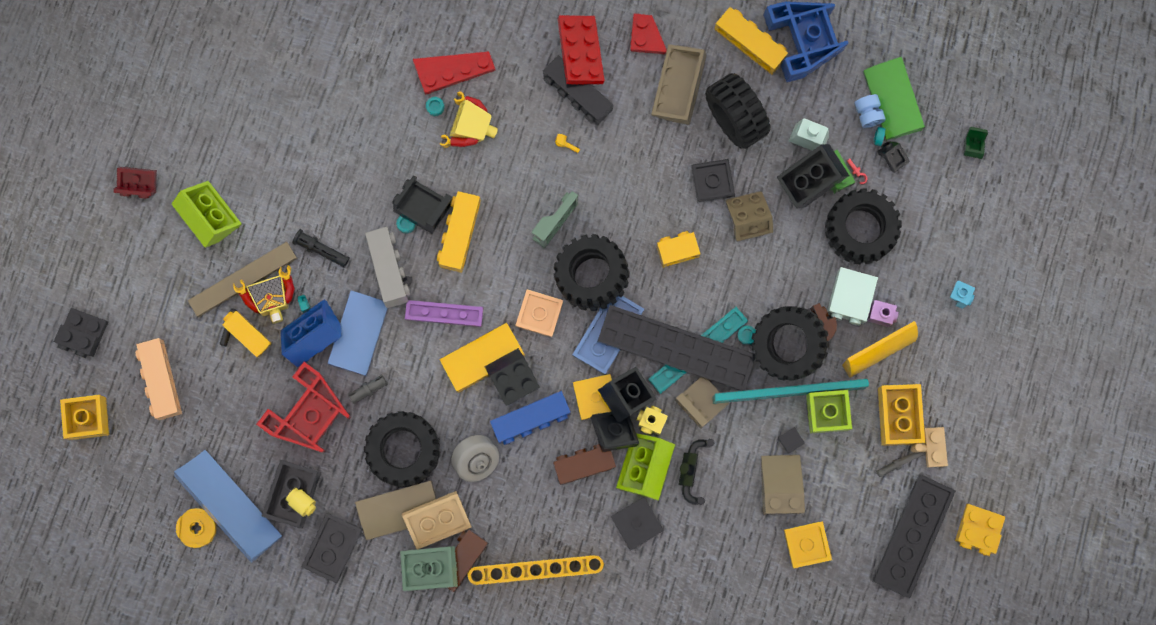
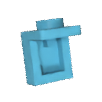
[950,281,975,309]

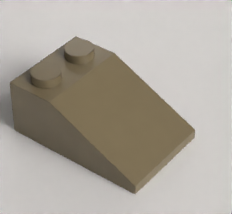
[761,455,805,514]

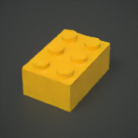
[878,384,925,446]

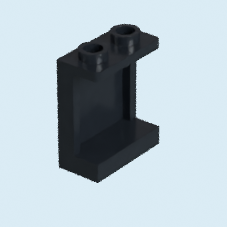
[392,175,453,234]

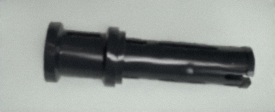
[292,229,350,268]

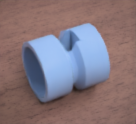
[854,94,886,128]

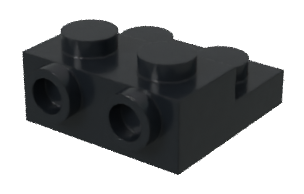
[53,308,108,358]

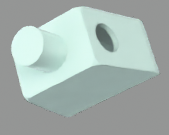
[789,118,829,151]

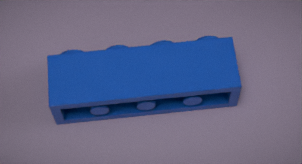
[490,391,571,445]

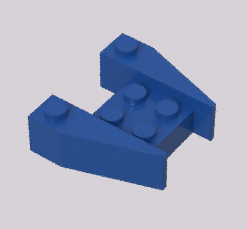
[763,1,848,83]

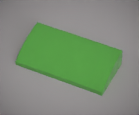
[863,57,925,141]

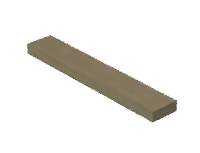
[188,242,298,318]

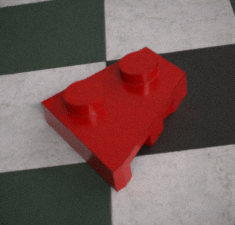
[630,14,666,54]

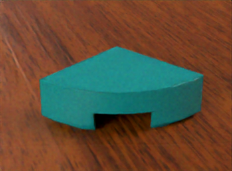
[297,294,311,313]

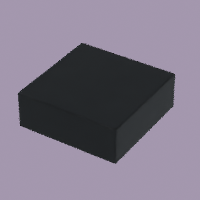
[778,427,805,454]

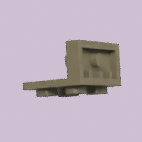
[726,191,773,241]
[675,377,729,429]

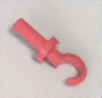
[846,159,868,184]

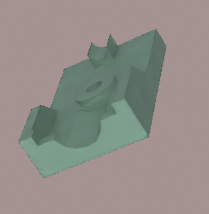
[531,191,578,249]
[400,546,458,591]

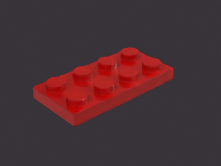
[557,15,605,84]

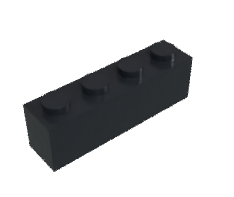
[543,55,613,125]

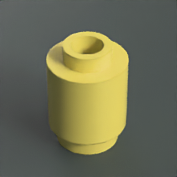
[286,488,316,517]

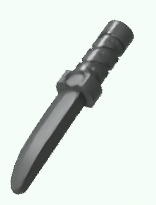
[876,452,926,477]

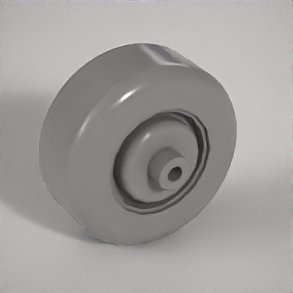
[451,435,499,482]

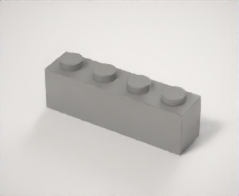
[365,227,410,308]

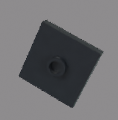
[691,159,735,203]
[590,412,639,452]
[611,497,664,551]

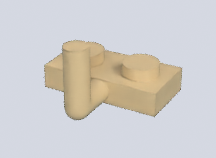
[910,427,948,468]

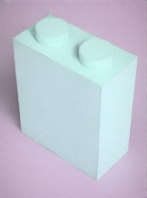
[827,267,878,326]

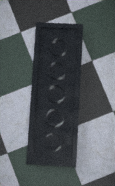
[872,474,956,598]

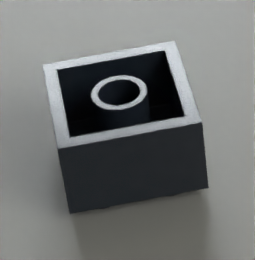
[484,348,540,406]
[598,367,656,423]

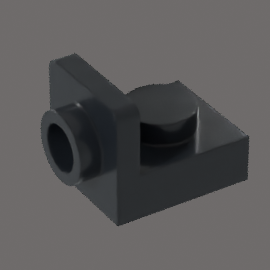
[877,141,910,172]

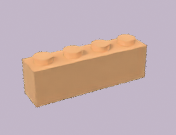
[135,338,182,420]

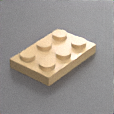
[402,491,471,550]

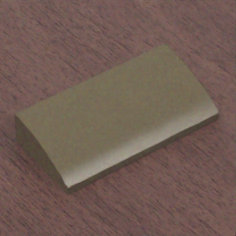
[651,44,707,125]
[355,481,437,540]

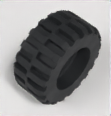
[705,73,771,149]
[825,188,902,265]
[554,234,630,311]
[751,306,829,381]
[364,411,440,487]

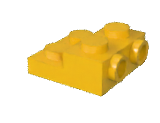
[955,504,1005,556]

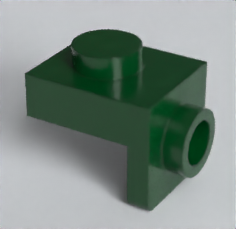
[963,127,988,159]

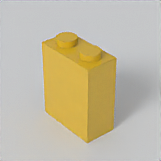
[222,311,272,357]

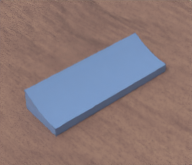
[174,450,282,563]

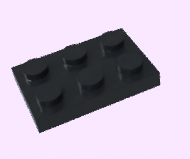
[301,513,363,583]

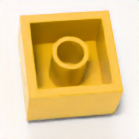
[60,395,109,440]

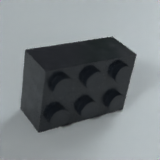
[777,144,850,209]
[262,459,321,528]

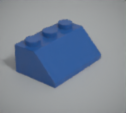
[281,299,342,367]

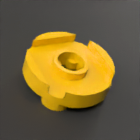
[176,508,217,548]

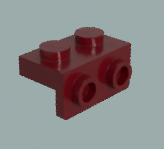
[113,167,157,198]

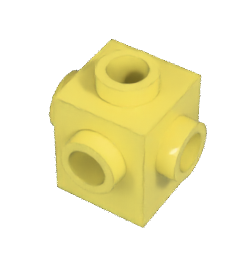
[637,406,668,435]

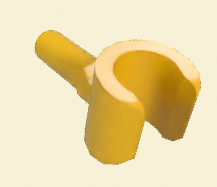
[555,134,580,153]

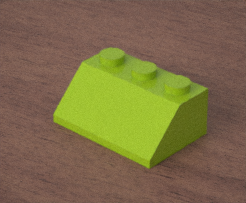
[172,181,242,248]
[616,433,675,501]

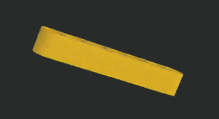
[468,556,604,585]

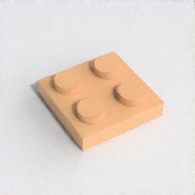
[515,289,563,337]

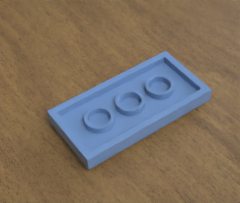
[572,296,644,375]

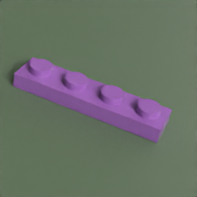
[405,300,484,327]

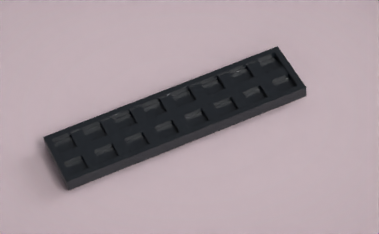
[597,305,756,391]

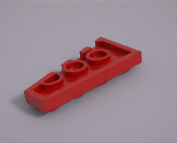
[413,51,496,95]

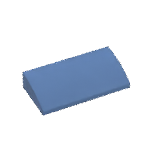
[327,291,388,376]

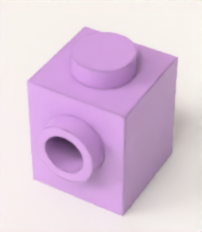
[867,300,898,327]

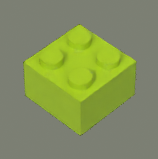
[806,390,852,434]

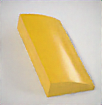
[842,321,918,378]
[439,323,525,393]

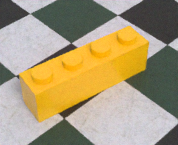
[714,7,788,75]
[437,191,481,273]

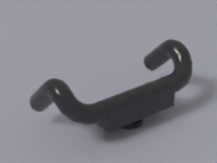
[679,439,715,505]

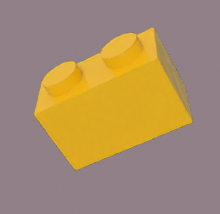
[656,231,700,268]

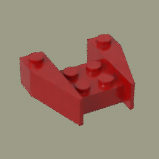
[256,362,351,453]

